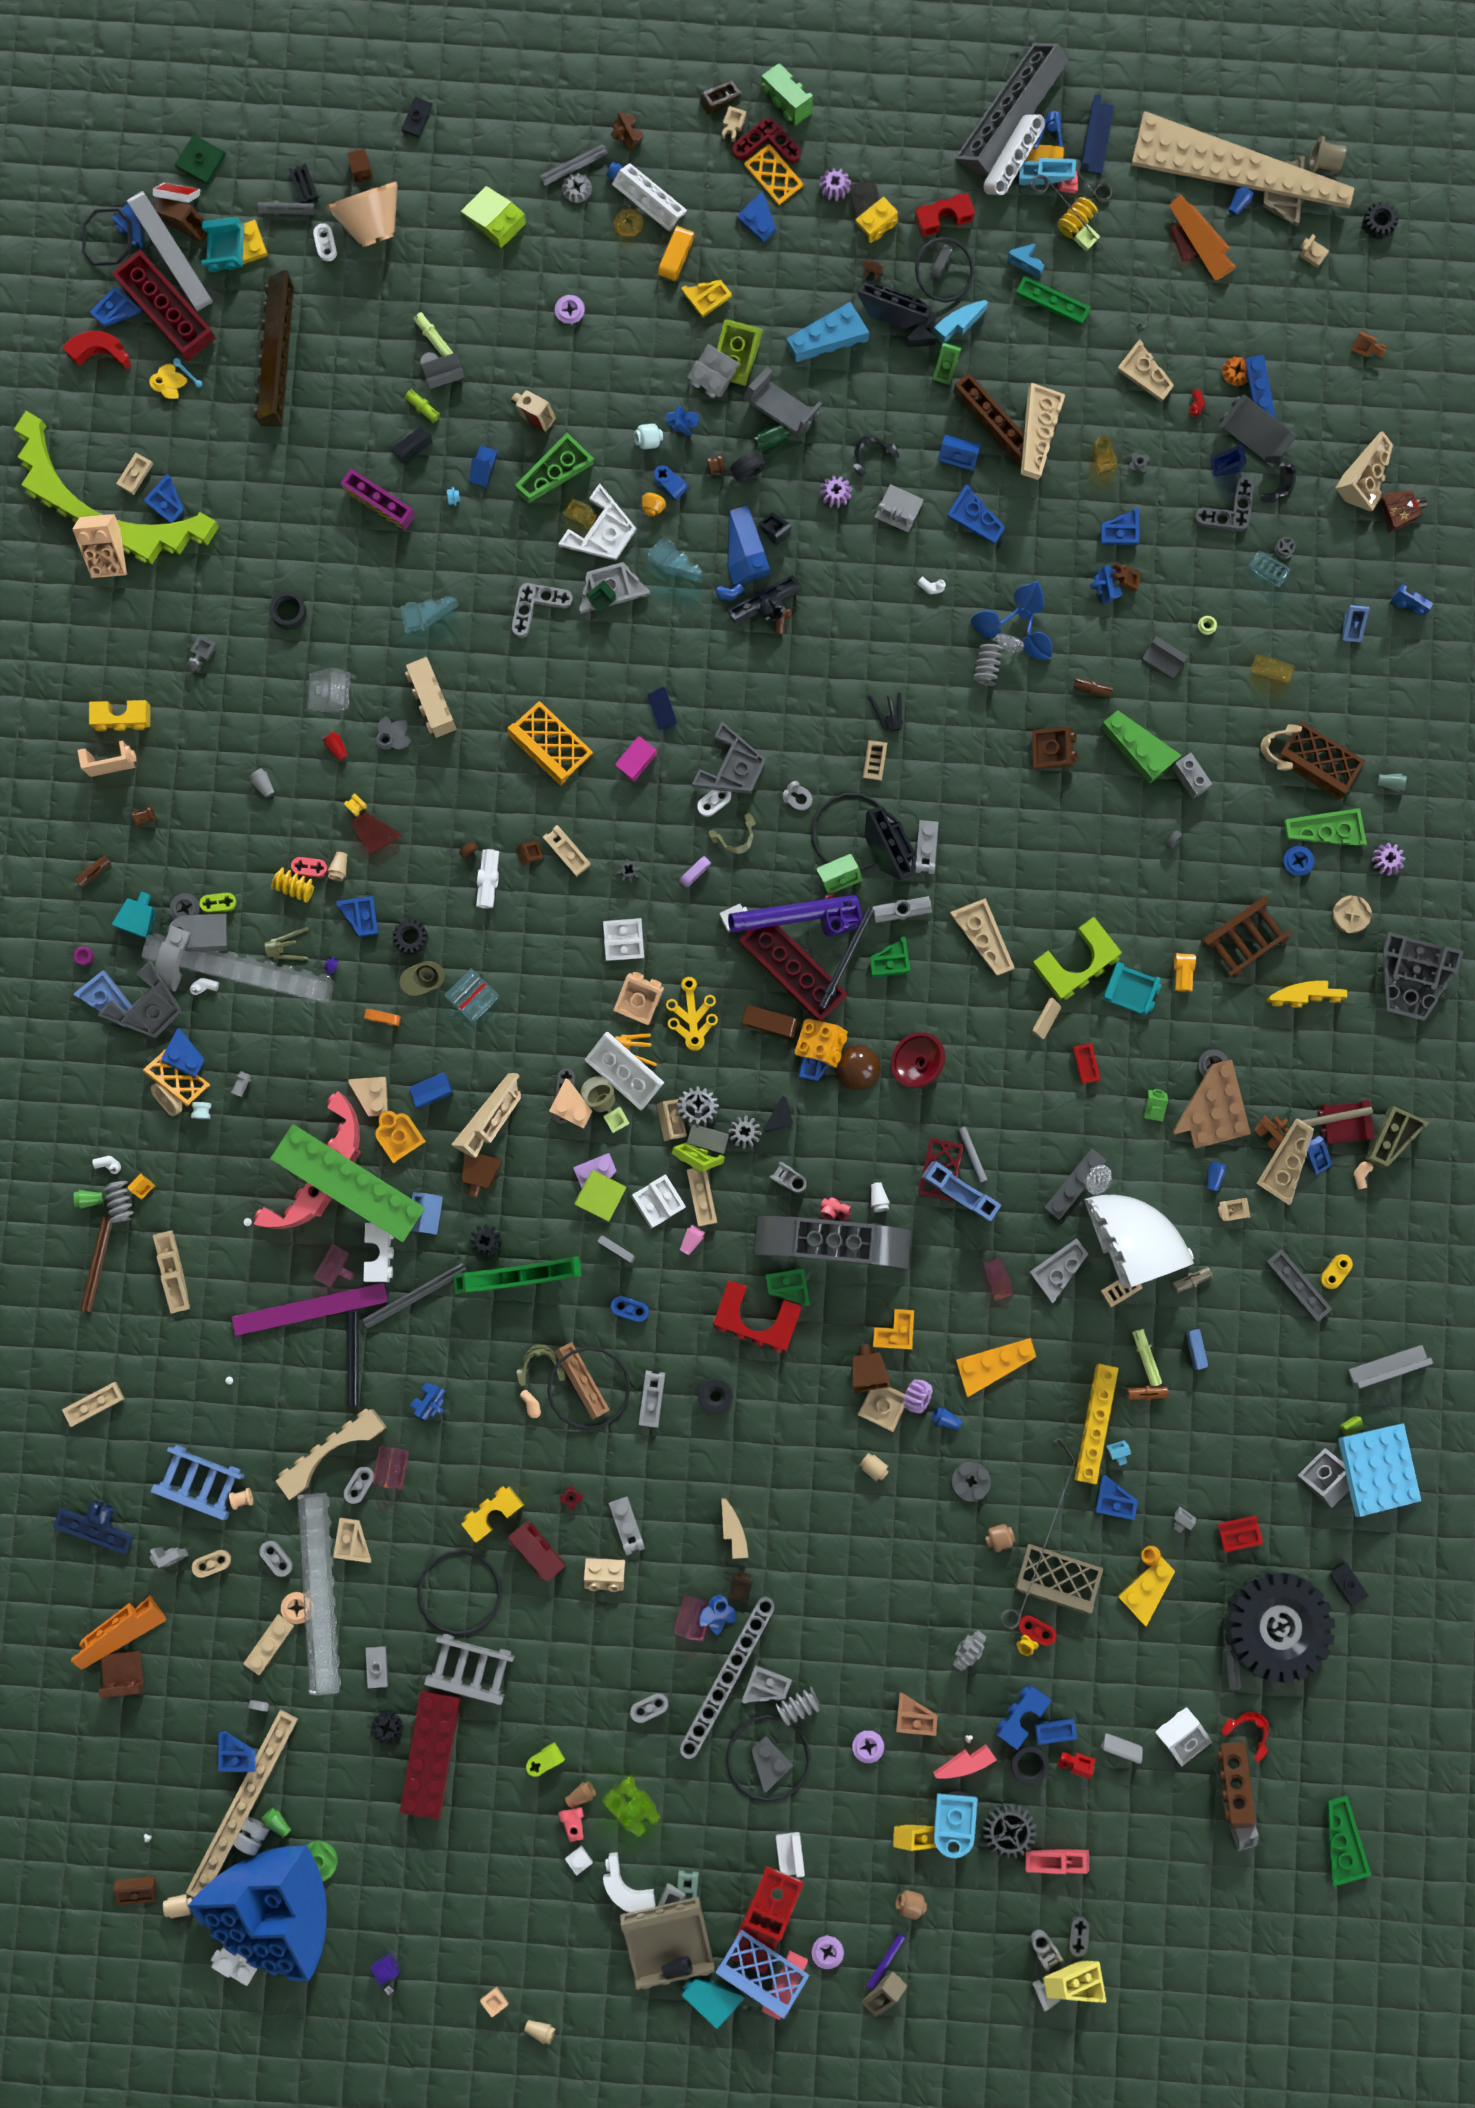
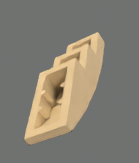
[153,1230,190,1313]

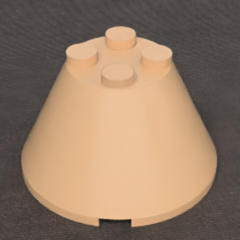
[326,182,398,247]

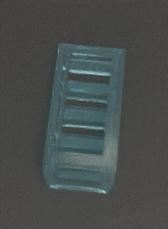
[1248,551,1292,587]

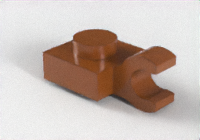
[1351,331,1387,357]

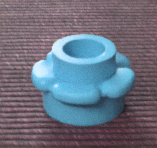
[447,487,460,506]

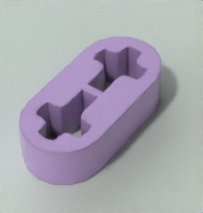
[679,856,711,888]

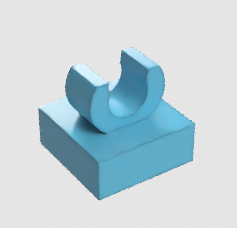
[1106,1440,1131,1465]

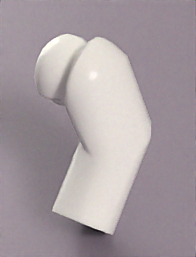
[93,1156,121,1174]

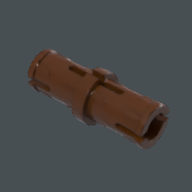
[1073,677,1113,699]
[74,854,112,888]

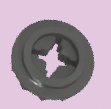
[169,893,201,920]
[1198,1049,1228,1077]

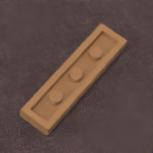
[555,1342,610,1420]

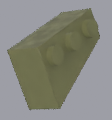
[1365,1106,1429,1168]

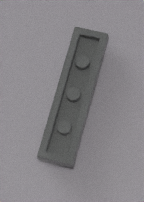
[1044,1148,1107,1220]
[1266,1249,1332,1322]

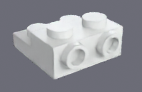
[211,1942,257,1986]

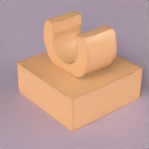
[480,1987,509,2017]

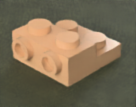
[613,972,664,1025]

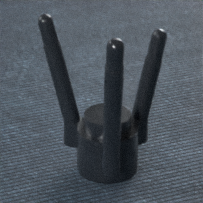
[868,692,903,732]

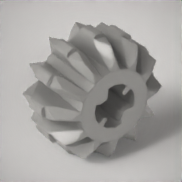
[729,1116,761,1149]

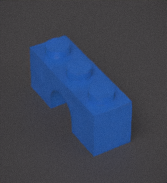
[996,1684,1052,1750]

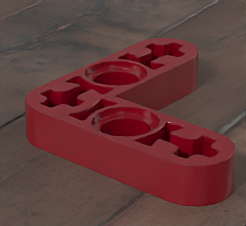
[733,118,801,164]

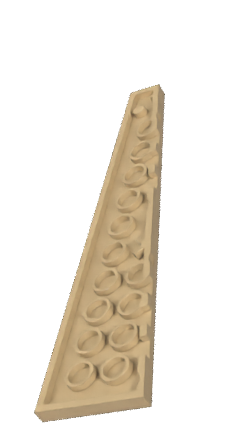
[1132,111,1354,208]

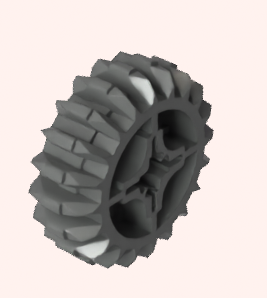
[982,1803,1037,1859]

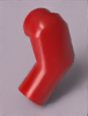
[1189,389,1205,417]

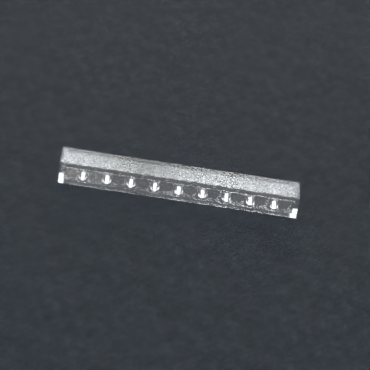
[141,933,335,1004]
[297,1492,341,1696]

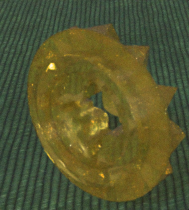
[614,207,644,237]

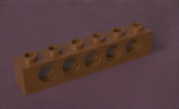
[953,373,1024,467]

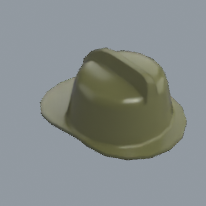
[399,961,445,996]
[581,1076,616,1113]

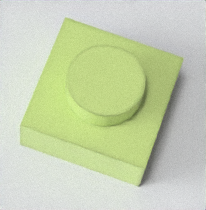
[1073,224,1100,251]
[603,1107,630,1133]

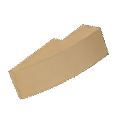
[722,1498,748,1559]

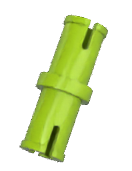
[404,389,440,423]

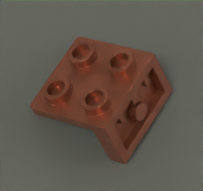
[99,1651,144,1698]

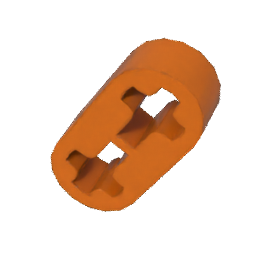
[364,1009,401,1026]

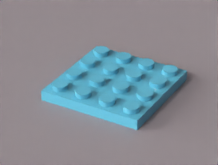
[1338,1423,1421,1517]

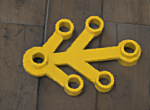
[666,977,718,1051]

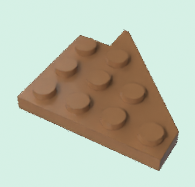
[1173,1059,1251,1149]

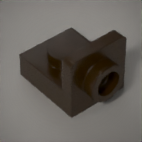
[728,1572,753,1603]

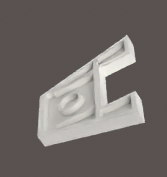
[558,483,636,561]

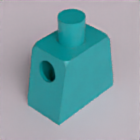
[112,892,156,940]

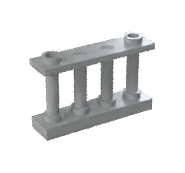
[424,1634,515,1705]

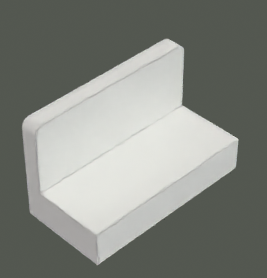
[776,1832,805,1877]

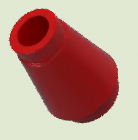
[322,731,348,761]

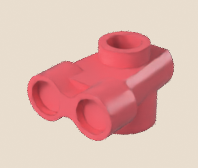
[820,1198,851,1222]
[559,1807,584,1842]

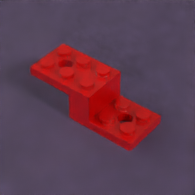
[729,1866,804,1974]

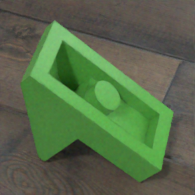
[933,343,961,385]

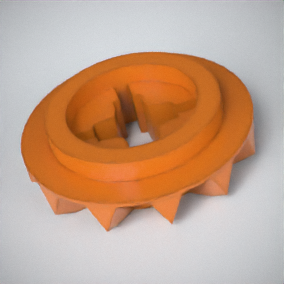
[1222,356,1248,386]

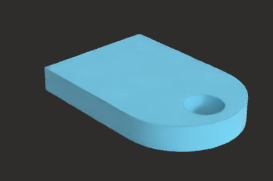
[934,1793,977,1858]

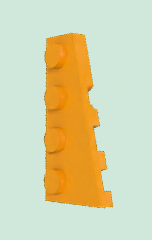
[956,1338,1036,1398]

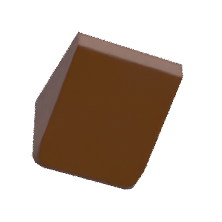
[516,841,544,865]

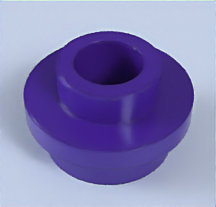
[323,956,339,975]

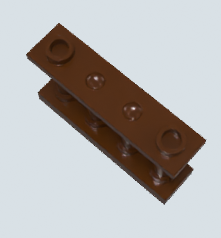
[1201,896,1292,979]

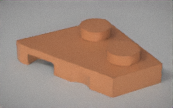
[896,1692,938,1736]

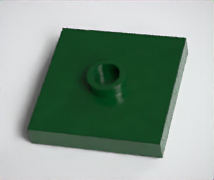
[174,134,226,184]

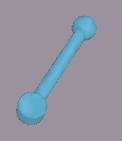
[173,358,202,388]

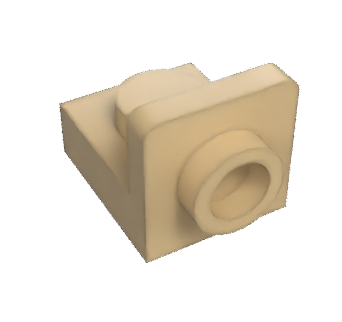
[1299,235,1329,268]

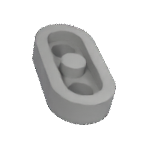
[344,1467,375,1504]
[260,1541,293,1577]
[630,1693,668,1723]

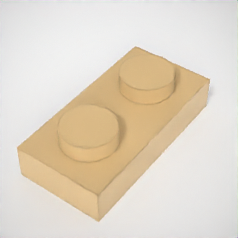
[116,453,153,495]

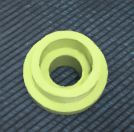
[1198,616,1217,635]

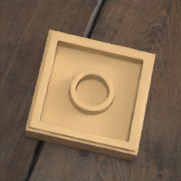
[858,1387,905,1432]

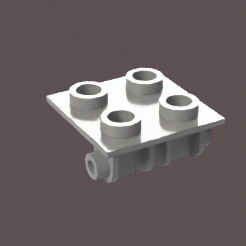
[874,484,924,533]

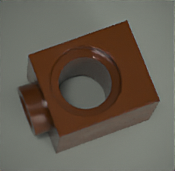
[347,148,373,181]

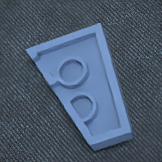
[74,970,132,1027]

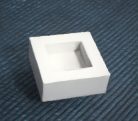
[565,1846,593,1875]

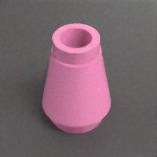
[680,1225,705,1255]

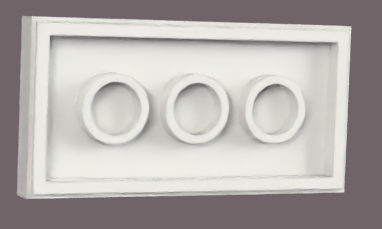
[585,1032,665,1111]

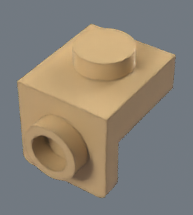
[1218,1198,1250,1221]

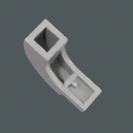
[155,926,191,992]

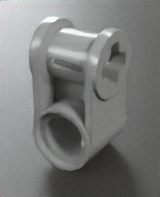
[769,1161,807,1194]
[1030,1930,1064,1972]

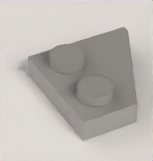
[742,1665,792,1703]

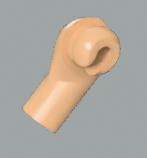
[1354,1162,1373,1190]
[520,1390,541,1418]

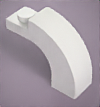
[603,1852,656,1912]

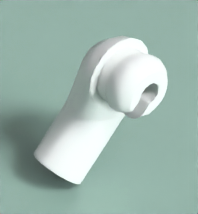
[917,577,946,594]
[190,978,219,995]

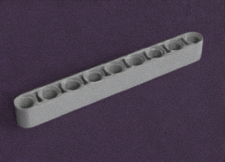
[680,1597,774,1759]

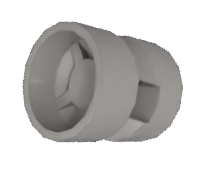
[233,1817,269,1856]

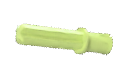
[413,312,453,357]
[1132,1329,1162,1387]

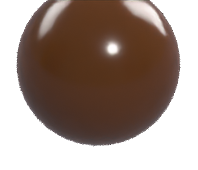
[835,1045,881,1090]

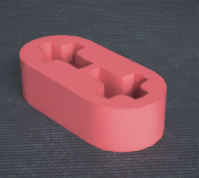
[291,857,328,878]

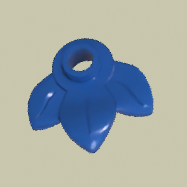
[699,1595,736,1635]

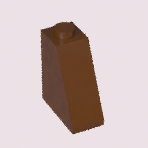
[153,197,207,243]

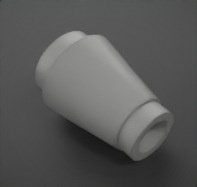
[249,768,275,798]

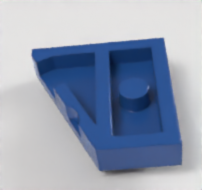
[737,192,776,243]
[1101,508,1139,545]
[1390,584,1433,615]
[336,896,379,937]
[161,1028,205,1078]

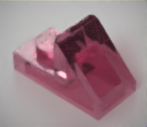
[983,1258,1013,1301]

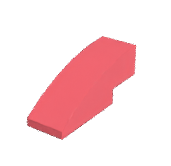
[933,1744,997,1779]
[1026,1850,1089,1874]
[762,1951,808,2020]

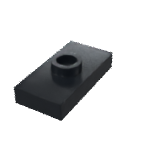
[401,97,432,138]
[1329,1562,1369,1607]

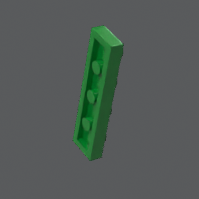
[1016,276,1091,326]

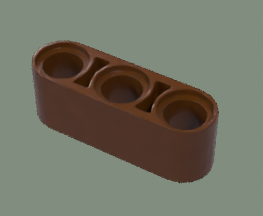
[740,1005,799,1039]

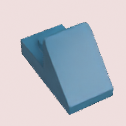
[1007,244,1044,278]

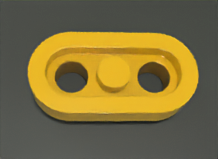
[1320,1254,1352,1289]

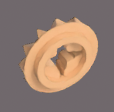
[281,1592,313,1624]

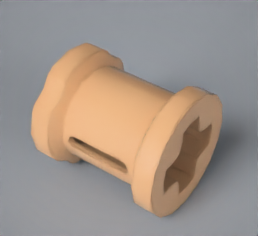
[229,1488,254,1510]

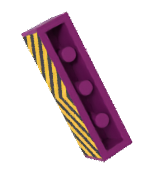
[340,469,415,531]

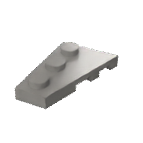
[1029,1238,1088,1304]

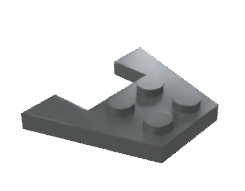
[692,722,766,794]
[98,960,182,1038]

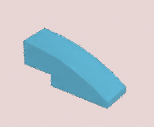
[1019,158,1076,185]
[933,300,988,343]

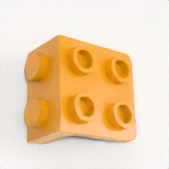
[795,1019,848,1068]

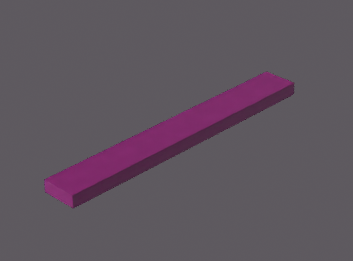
[232,1283,388,1336]

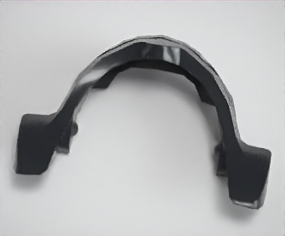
[853,434,900,477]
[1260,455,1297,503]

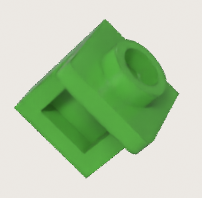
[1144,1089,1168,1122]

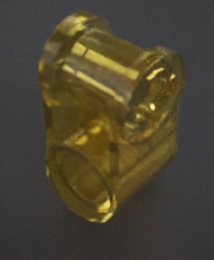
[1092,436,1118,475]

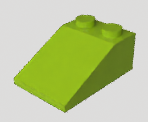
[461,186,526,249]
[717,320,763,386]

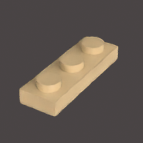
[687,1168,717,1227]
[62,1382,125,1427]
[243,1614,295,1675]

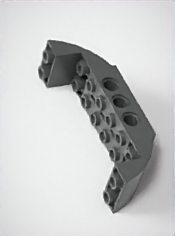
[754,1216,911,1269]

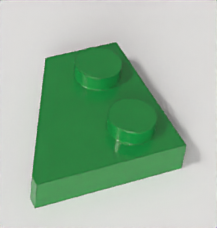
[870,936,910,978]

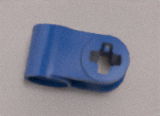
[654,465,689,501]

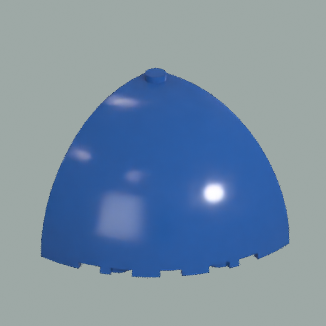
[188,1846,327,1981]

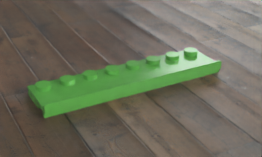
[270,1124,425,1242]

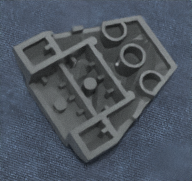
[1383,932,1464,1021]

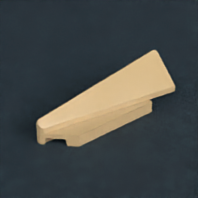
[452,1073,521,1158]

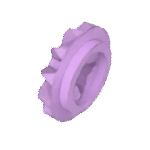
[555,295,585,325]
[852,1731,884,1763]
[812,1935,844,1969]

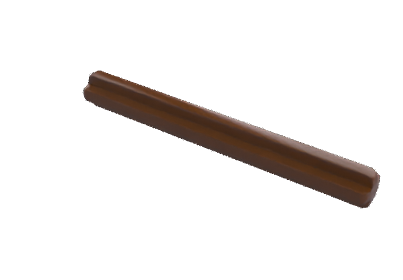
[80,1217,113,1312]

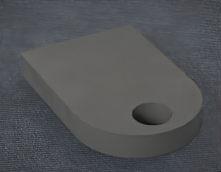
[168,914,227,951]

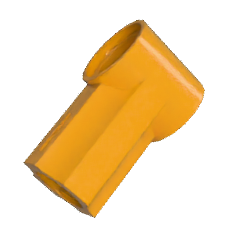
[1174,953,1196,992]

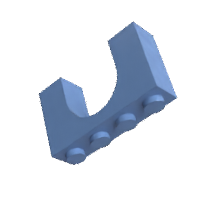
[922,1161,1001,1221]

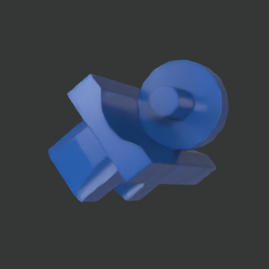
[666,406,700,436]
[1090,565,1122,604]
[410,1383,446,1420]

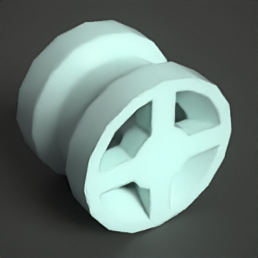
[191,1102,211,1119]

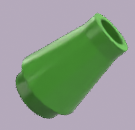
[74,1190,103,1209]
[261,1808,291,1838]

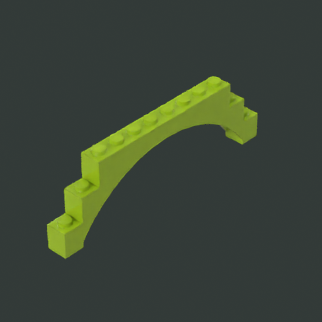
[14,411,219,564]

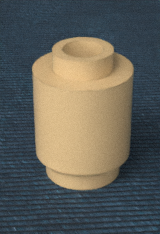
[859,1453,889,1481]
[163,1894,193,1918]

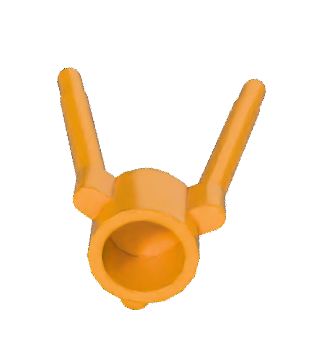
[615,1033,657,1066]

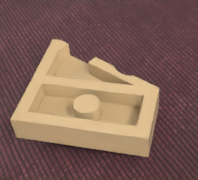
[348,1077,388,1117]

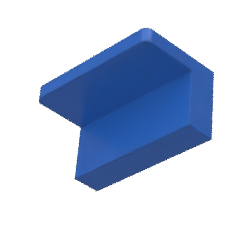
[938,435,981,470]
[410,1073,453,1109]

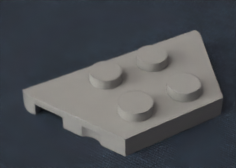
[580,562,650,613]

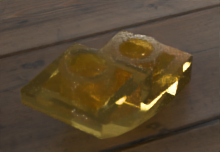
[1250,654,1295,684]

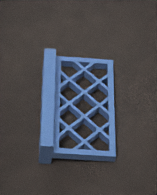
[716,1930,810,2019]

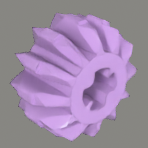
[819,167,851,202]
[820,475,852,508]
[1372,843,1405,876]
[903,1379,933,1414]

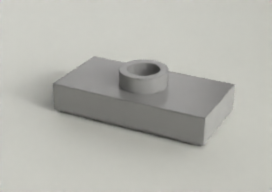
[366,1646,388,1688]

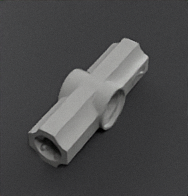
[872,896,932,923]

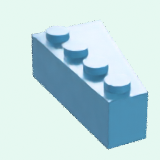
[786,302,869,362]

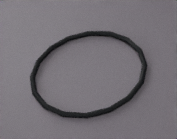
[811,793,881,871]
[547,1347,631,1430]
[418,1550,502,1635]
[726,1715,811,1802]

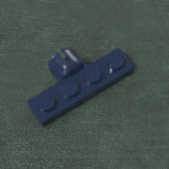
[53,1501,134,1555]

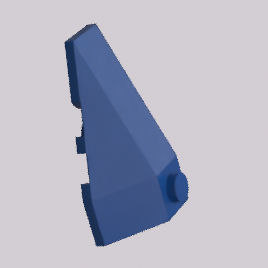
[728,505,770,586]

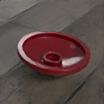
[891,1032,945,1088]

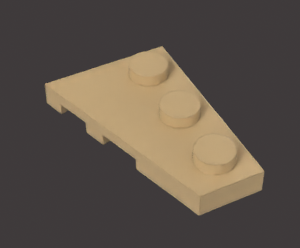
[1117,339,1174,402]

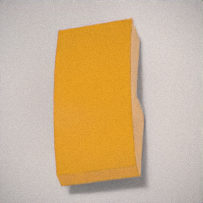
[1025,145,1064,162]

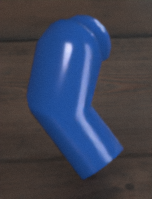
[716,583,745,601]

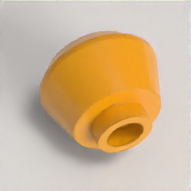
[642,493,666,517]

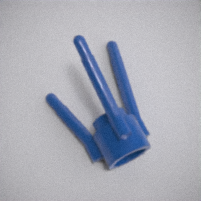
[1033,111,1063,149]

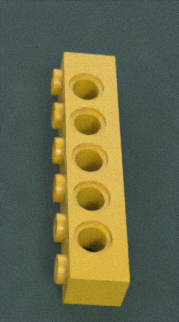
[1074,1364,1118,1484]

